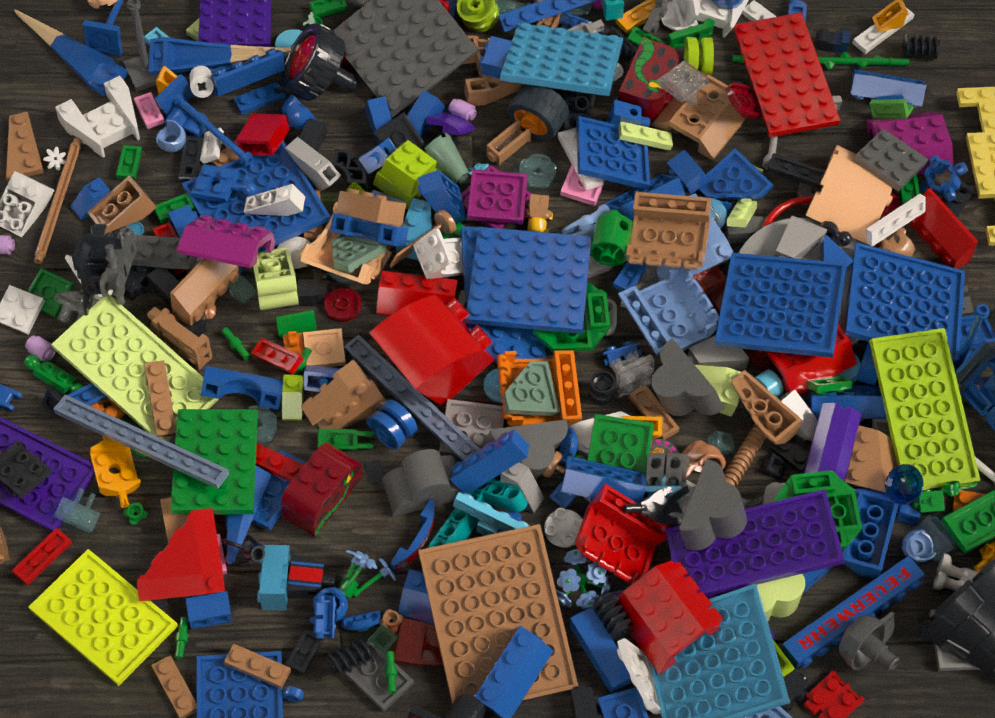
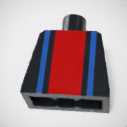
[287,555,336,599]

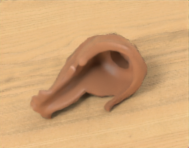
[682,440,726,477]

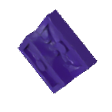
[426,112,475,135]

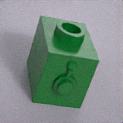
[911,490,945,513]

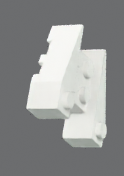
[683,0,748,38]
[55,76,140,157]

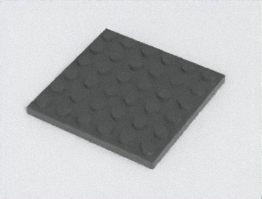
[333,0,479,118]

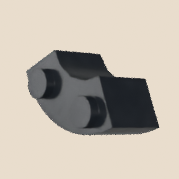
[332,149,369,194]

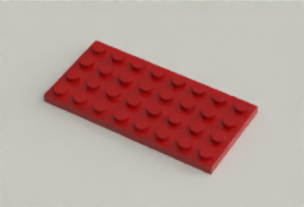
[733,12,840,137]

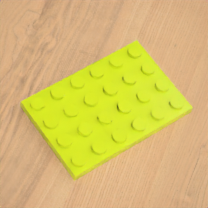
[29,549,178,686]

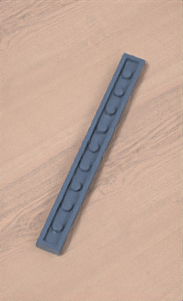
[344,335,481,461]
[53,395,229,489]

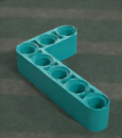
[429,479,528,548]

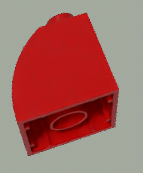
[369,295,495,406]

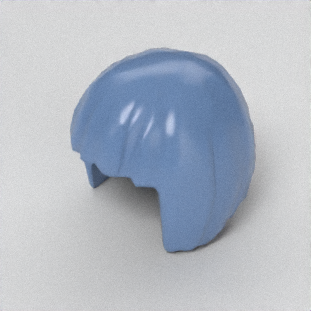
[156,120,186,153]
[902,529,936,562]

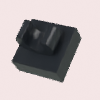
[42,388,62,417]

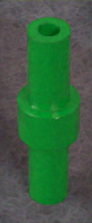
[221,327,250,360]
[290,347,313,375]
[175,617,189,659]
[384,651,397,694]

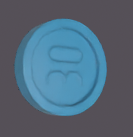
[126,222,144,235]

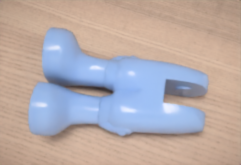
[562,204,610,239]

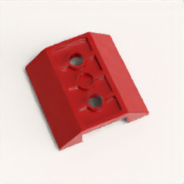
[758,324,857,395]

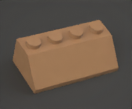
[170,258,239,326]

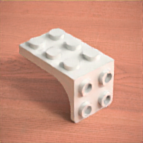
[413,229,463,279]

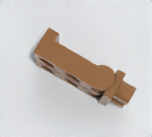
[147,307,213,370]

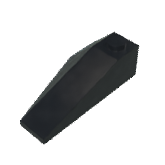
[560,89,596,131]

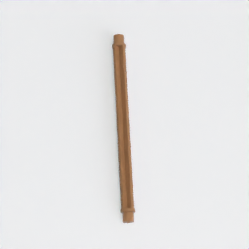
[34,138,82,264]

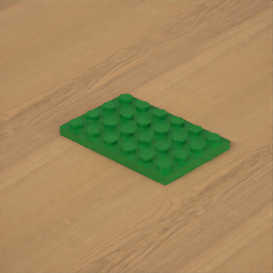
[170,409,258,514]

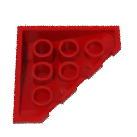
[137,508,225,602]

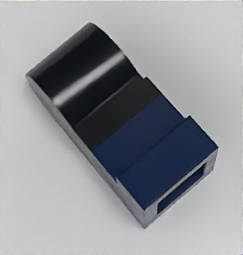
[815,29,850,54]

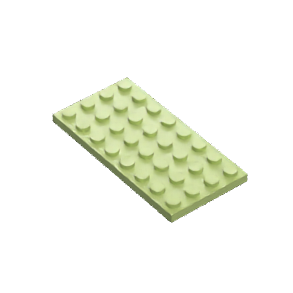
[52,294,219,442]

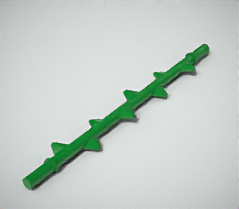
[732,52,909,70]

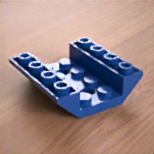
[209,48,285,97]

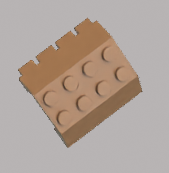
[626,192,711,270]

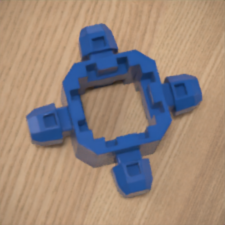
[919,155,968,201]

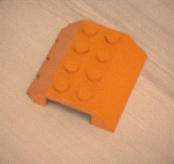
[497,351,582,427]

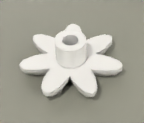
[43,147,66,171]

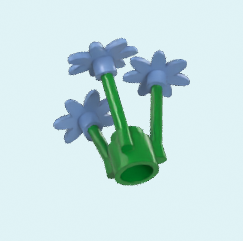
[338,550,396,598]

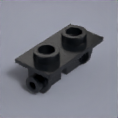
[607,26,638,62]

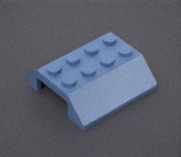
[618,267,720,355]

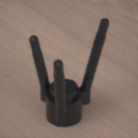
[222,535,265,567]

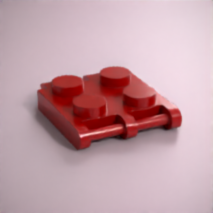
[803,670,865,718]

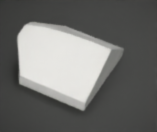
[661,0,698,31]

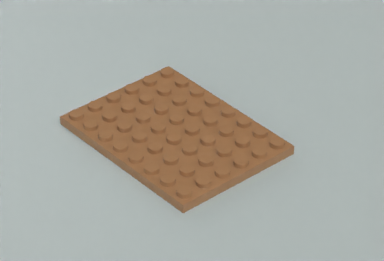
[418,524,578,709]

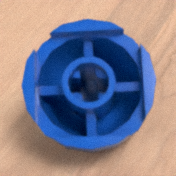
[281,94,317,130]

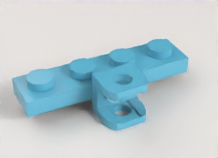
[453,492,529,536]

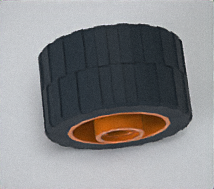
[507,84,569,140]

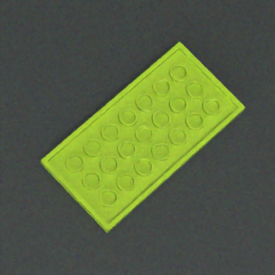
[869,328,980,494]

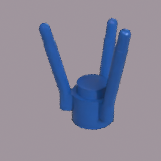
[559,12,604,33]

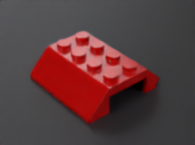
[575,484,670,585]
[615,561,723,674]

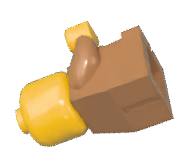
[524,194,553,232]

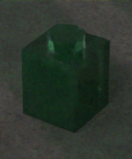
[368,623,399,654]

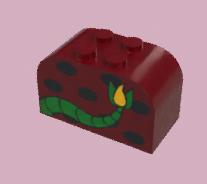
[618,37,679,121]
[281,442,363,537]

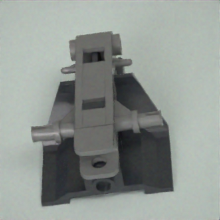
[72,224,137,316]

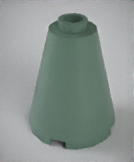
[425,133,469,185]

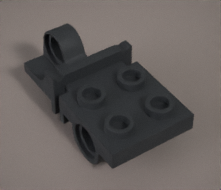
[0,440,52,499]

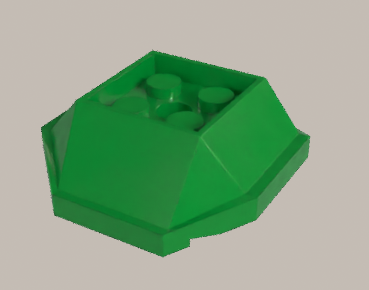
[532,282,610,353]
[773,470,862,550]

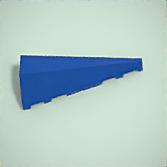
[225,466,271,565]

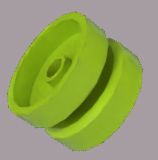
[457,0,499,33]
[684,37,714,76]

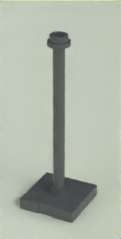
[123,0,159,92]

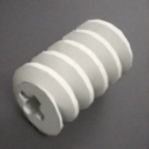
[189,66,214,98]

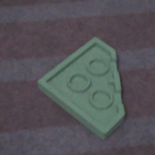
[331,234,387,273]
[501,360,561,416]

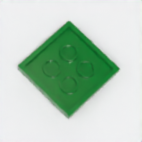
[587,414,654,474]

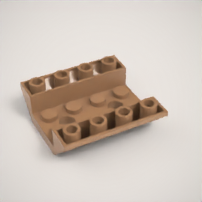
[652,74,747,160]

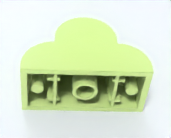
[253,247,299,311]
[757,574,805,621]

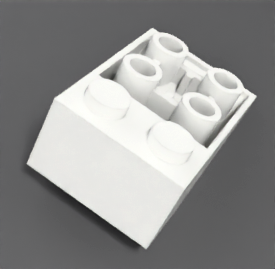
[0,171,54,237]

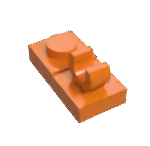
[283,331,306,369]

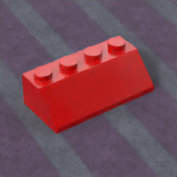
[908,188,978,269]
[376,271,457,316]

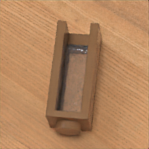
[487,120,531,166]

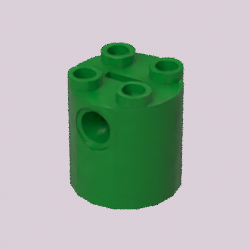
[590,210,633,266]

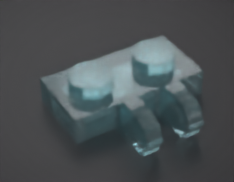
[53,488,100,533]

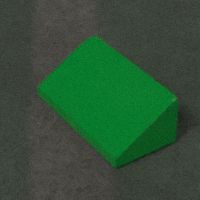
[276,310,317,339]

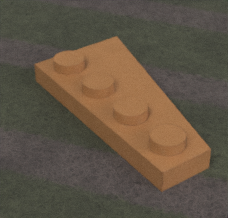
[6,112,44,182]

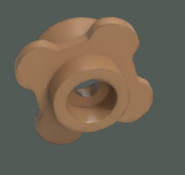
[379,609,404,633]

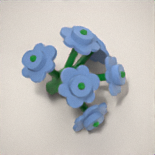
[556,549,611,609]

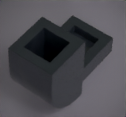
[297,267,330,306]

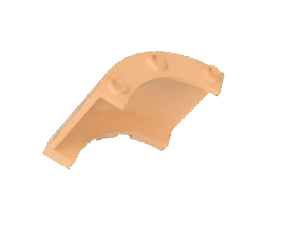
[805,145,893,244]
[300,201,404,284]

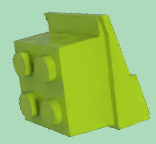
[373,140,440,210]

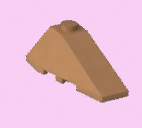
[731,370,802,444]

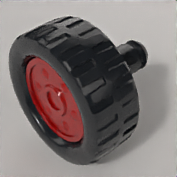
[281,23,359,101]

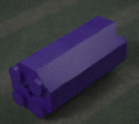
[804,403,861,481]

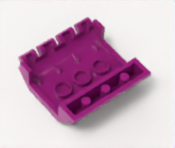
[866,111,953,176]
[177,215,275,268]

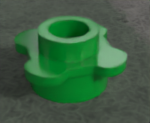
[124,502,148,525]

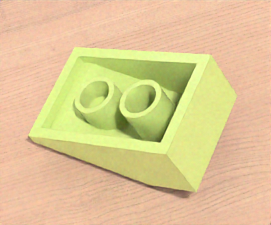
[695,365,741,416]

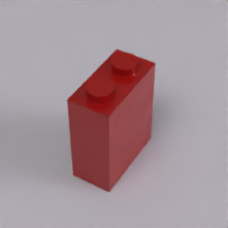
[236,114,290,156]

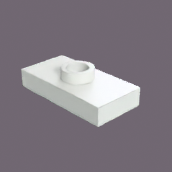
[200,128,224,164]

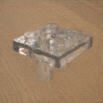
[657,61,709,105]
[54,290,98,323]
[610,351,655,398]

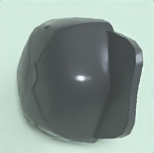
[839,612,899,671]

